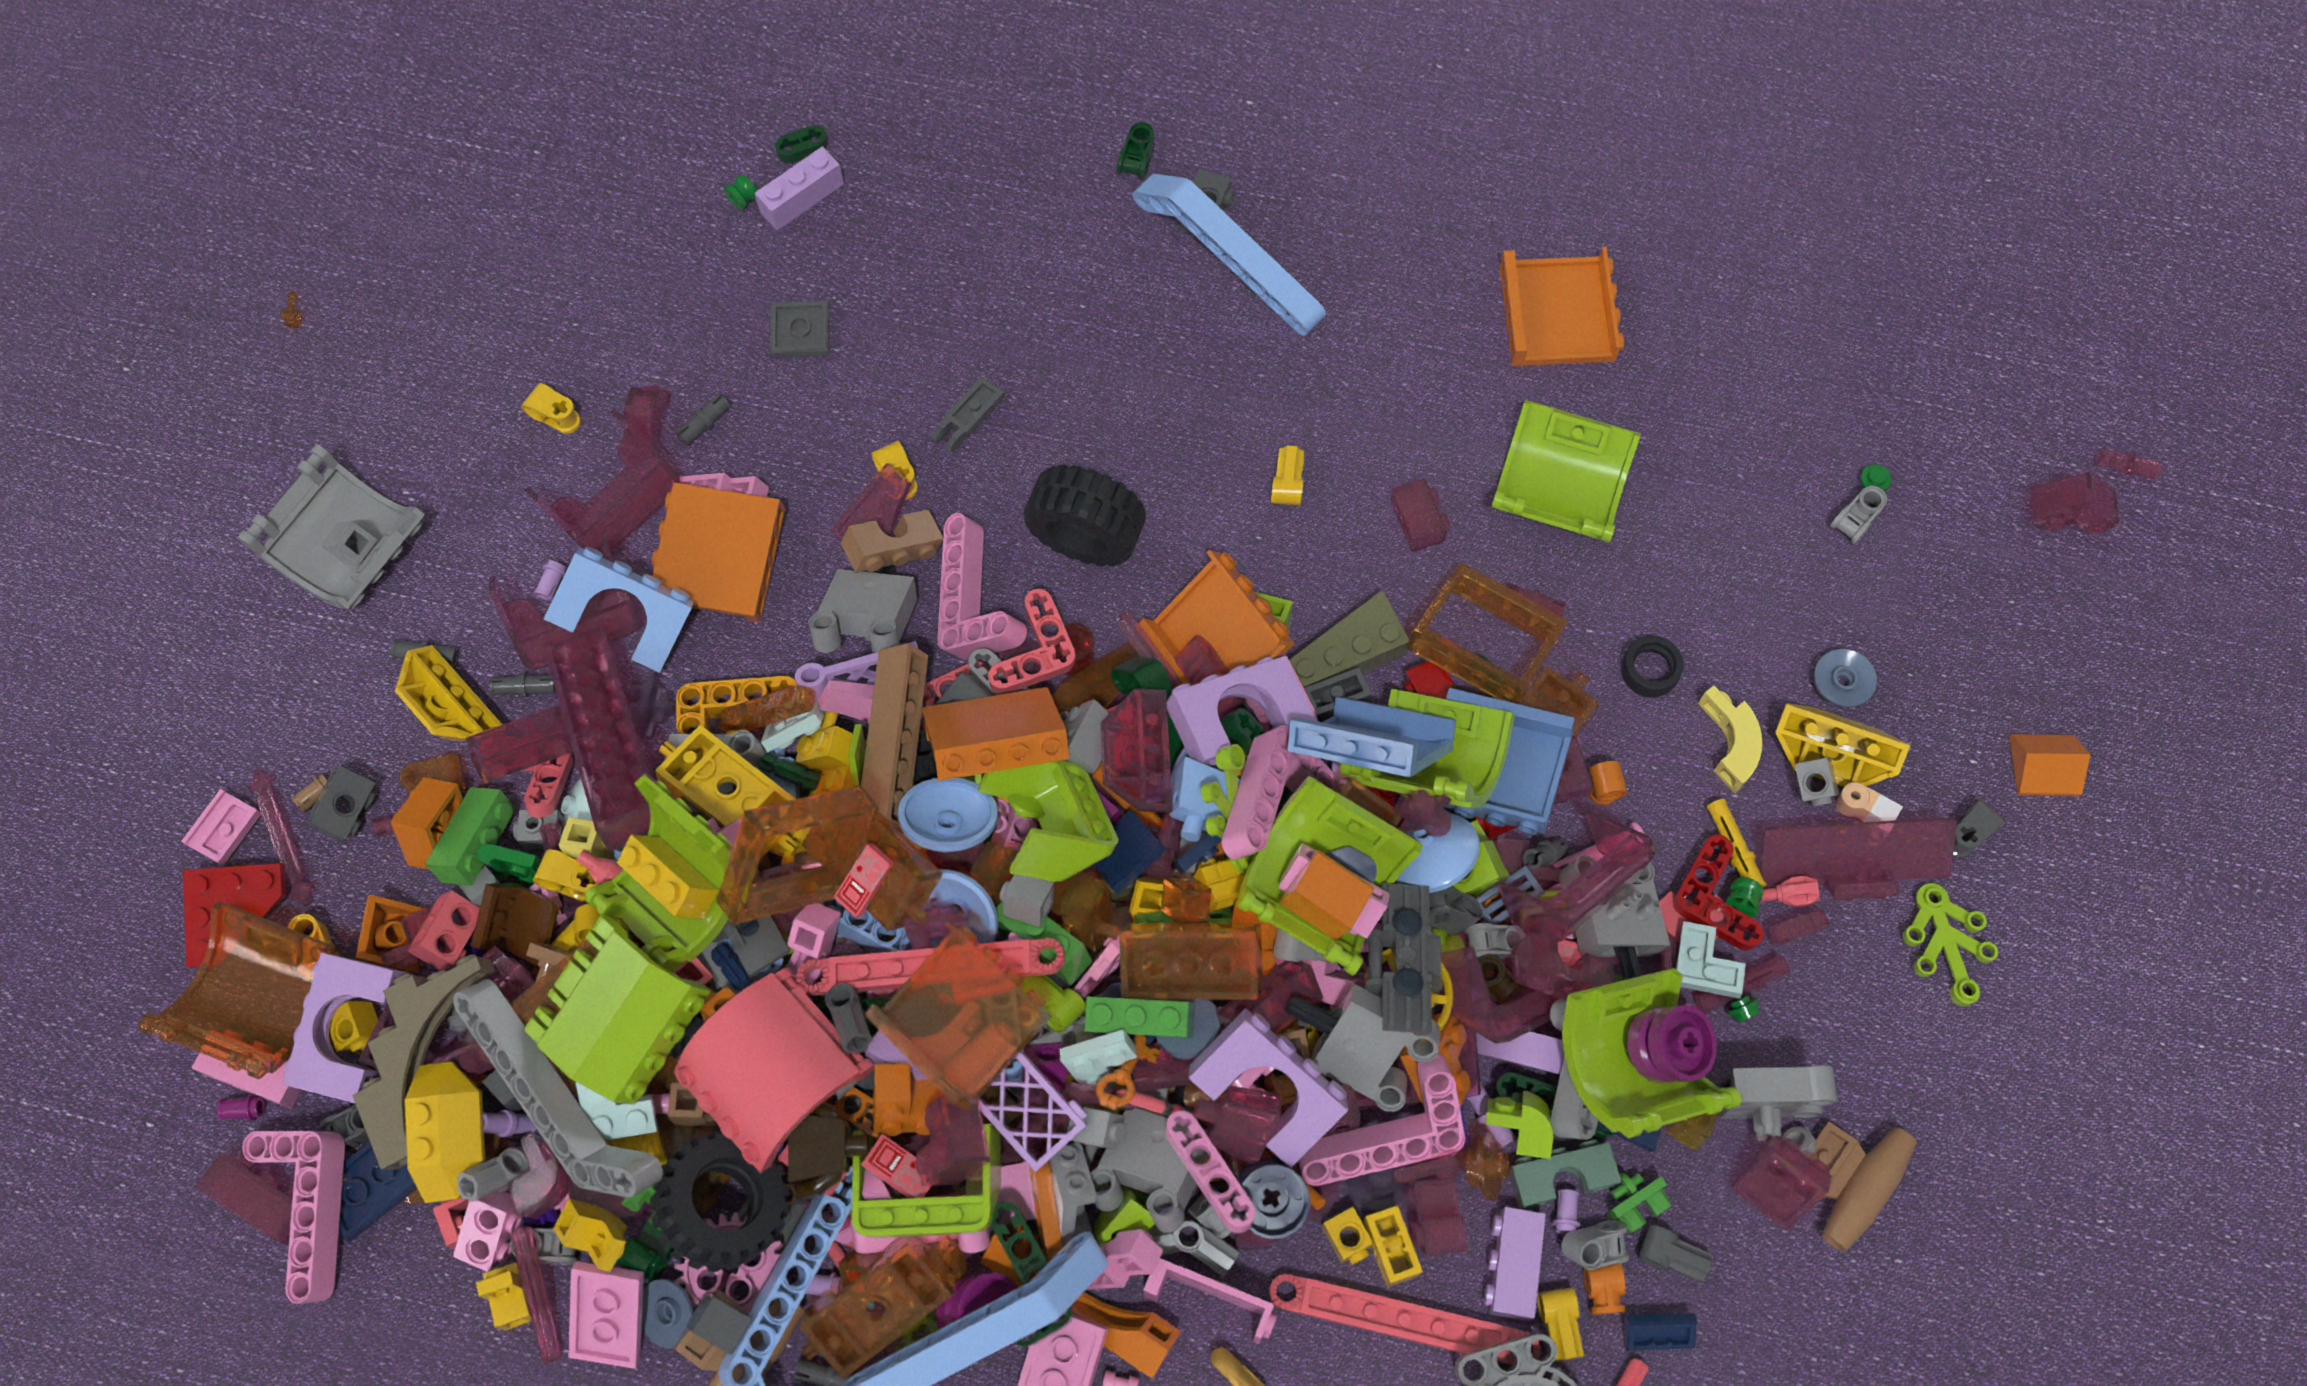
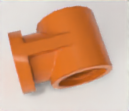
[1587,761,1628,806]
[1583,1263,1626,1315]

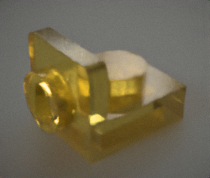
[1667,1112,1720,1151]

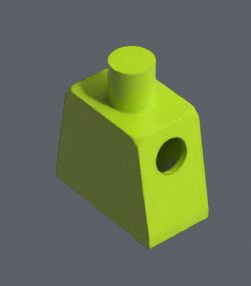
[1093,1184,1155,1247]

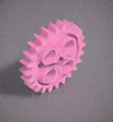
[675,1212,788,1314]

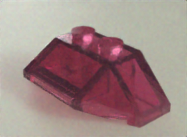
[1100,689,1173,813]

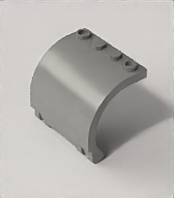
[237,444,425,609]

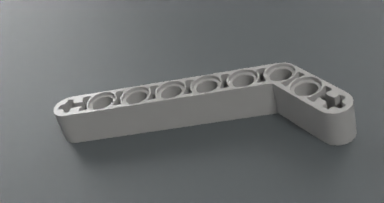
[453,979,663,1198]

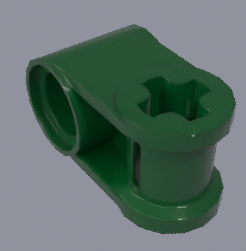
[1116,122,1154,180]

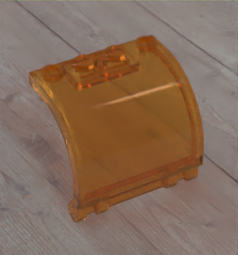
[138,901,335,1079]

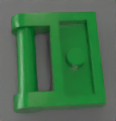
[477,844,541,887]

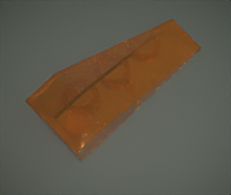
[1052,640,1155,713]

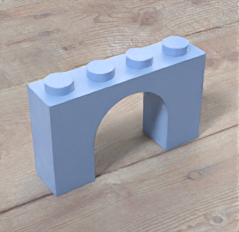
[544,547,694,673]

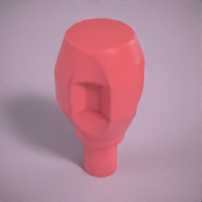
[576,850,623,895]
[1761,876,1820,907]

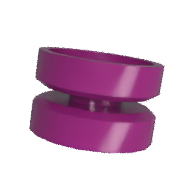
[1627,1005,1717,1083]
[936,1272,1019,1351]

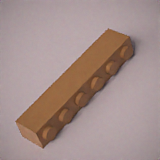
[856,643,928,839]

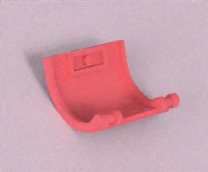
[674,967,874,1173]

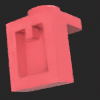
[433,1197,469,1250]

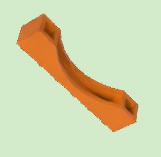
[980,1223,1182,1379]

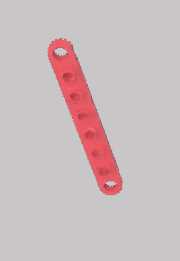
[796,938,1066,995]
[1269,1274,1541,1366]

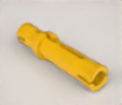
[1707,799,1767,887]

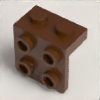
[471,883,557,965]

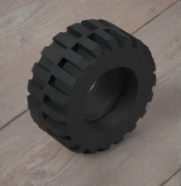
[1023,465,1146,567]
[650,1130,791,1272]

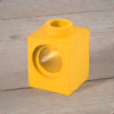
[329,1001,382,1055]
[1321,1207,1374,1265]

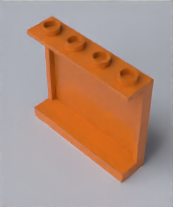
[1499,246,1624,366]
[652,482,786,623]
[1135,550,1295,717]
[922,687,1069,781]

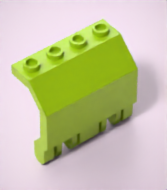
[524,914,711,1105]

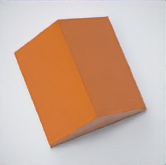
[2009,734,2090,796]
[1279,849,1374,940]
[355,895,431,973]

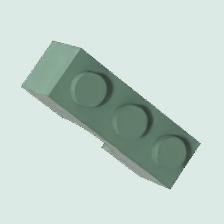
[1507,1140,1622,1210]

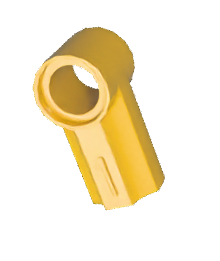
[1271,445,1304,506]
[551,904,600,953]
[1537,1287,1584,1361]

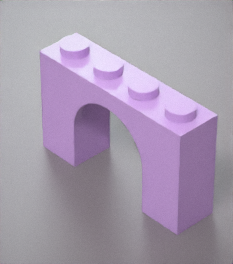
[1165,656,1317,767]
[282,953,409,1103]
[1189,1008,1348,1167]

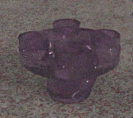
[1345,1164,1413,1213]

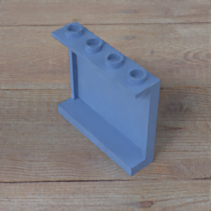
[1419,688,1575,835]
[1288,696,1456,777]

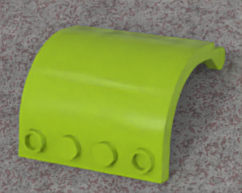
[1491,400,1641,543]
[1340,689,1516,809]
[584,774,741,973]
[1236,776,1423,976]
[1562,968,1742,1138]

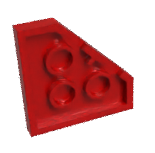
[183,863,286,968]

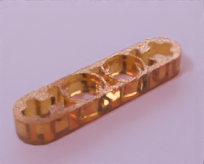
[719,686,816,732]

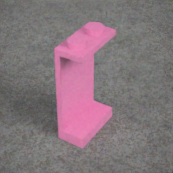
[1144,1259,1277,1344]

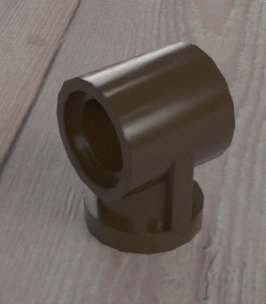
[1472,954,1524,1009]

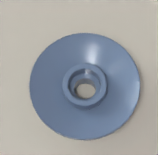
[1814,649,1877,708]
[642,1278,693,1349]

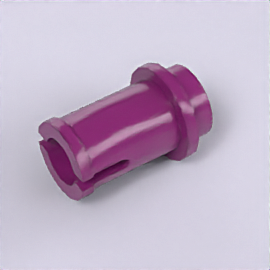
[216,1094,265,1121]

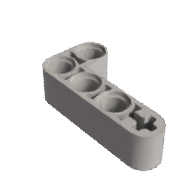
[1550,999,1598,1139]

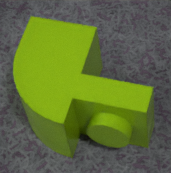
[1485,1091,1553,1159]

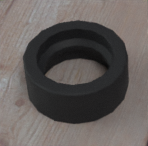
[1621,636,1684,698]

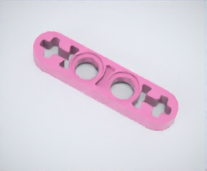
[1165,1111,1255,1233]

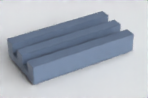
[1476,866,1545,925]

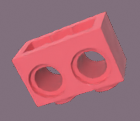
[407,890,480,971]

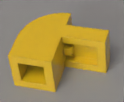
[553,1198,627,1272]
[476,1262,538,1331]

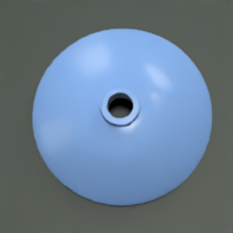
[898,778,998,852]
[1393,812,1480,893]
[903,870,998,944]

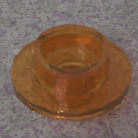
[1465,1132,1510,1201]

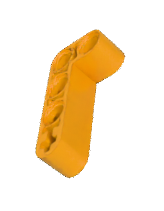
[676,676,802,734]

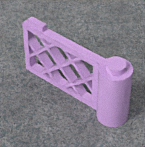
[795,641,927,725]
[943,1021,1088,1172]

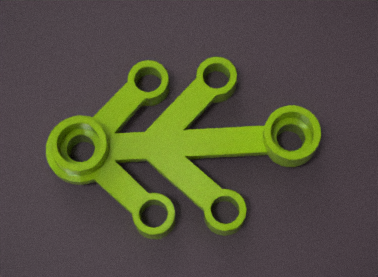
[1201,744,1255,874]
[1902,883,1998,1007]

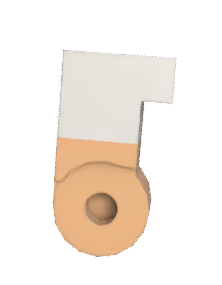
[1835,782,1903,841]

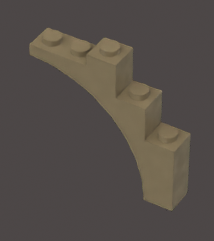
[352,955,495,1170]

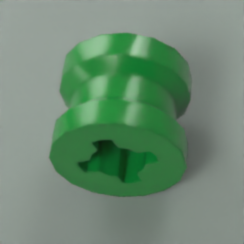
[723,174,758,211]
[1726,878,1764,918]

